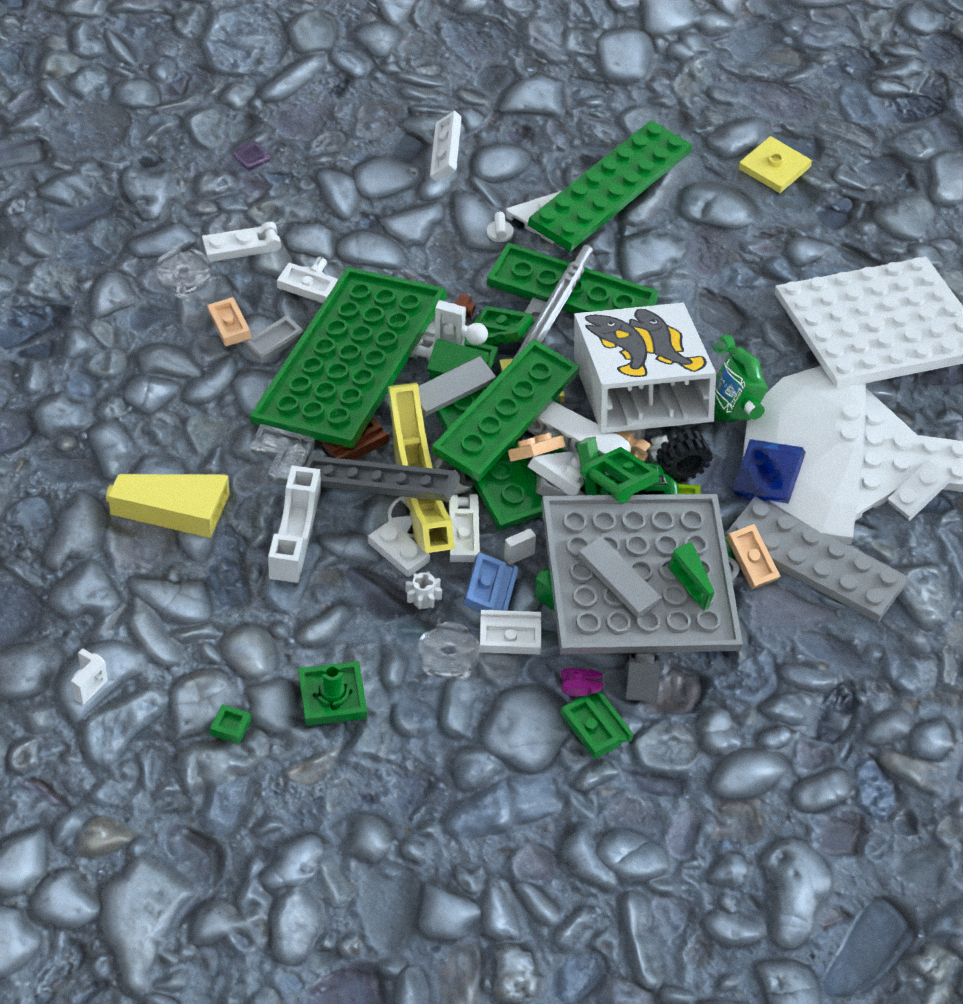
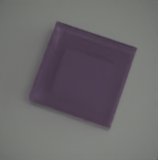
[233,140,270,172]

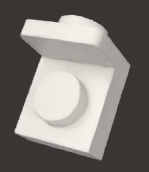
[71,648,108,705]

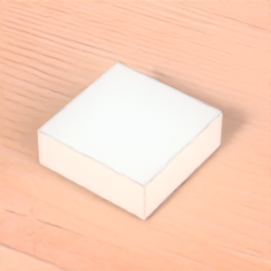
[504,529,536,565]

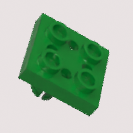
[298,661,367,726]

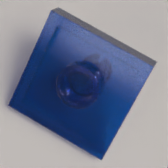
[732,439,806,504]

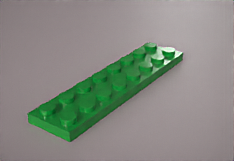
[527,120,693,252]

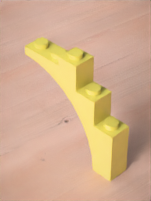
[388,383,455,553]

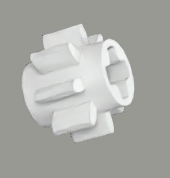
[405,572,442,609]

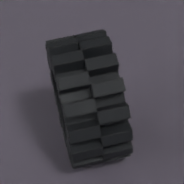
[656,430,713,483]

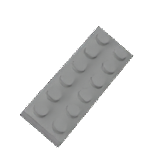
[725,497,908,622]

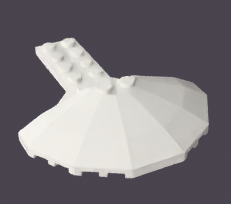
[742,366,963,545]

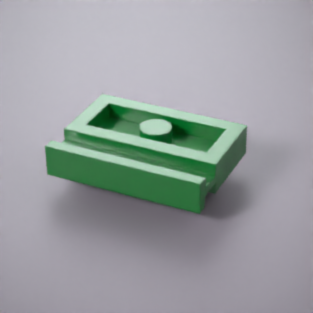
[561,691,633,759]

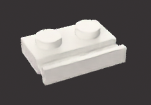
[480,610,541,655]

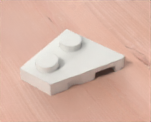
[527,451,584,496]

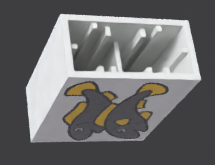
[574,303,716,433]

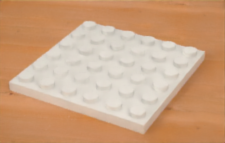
[775,257,963,389]

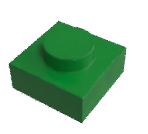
[210,704,251,744]

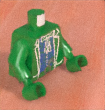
[713,335,768,423]

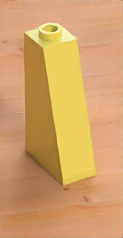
[106,474,229,538]

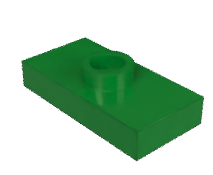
[577,436,605,495]

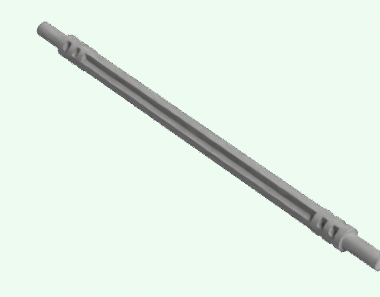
[451,245,593,476]

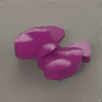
[561,668,604,696]

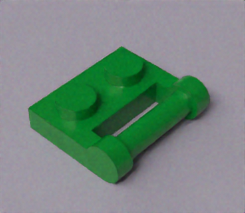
[580,447,659,504]

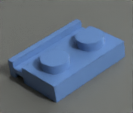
[462,552,519,612]

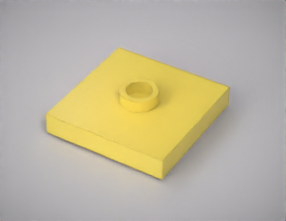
[738,136,812,193]

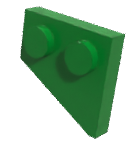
[465,306,534,345]

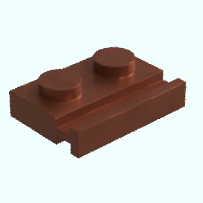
[319,417,390,460]

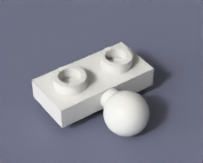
[434,300,488,345]

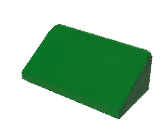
[427,339,490,375]

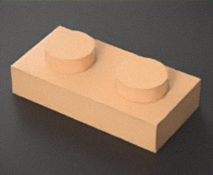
[207,297,252,347]
[508,432,565,461]
[726,524,780,590]

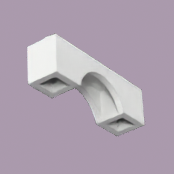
[268,465,321,583]

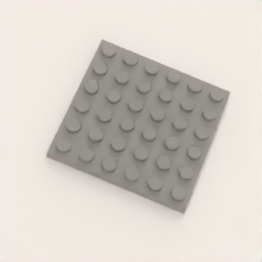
[541,494,743,654]

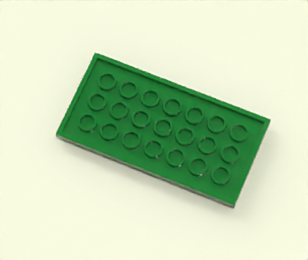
[249,267,447,448]

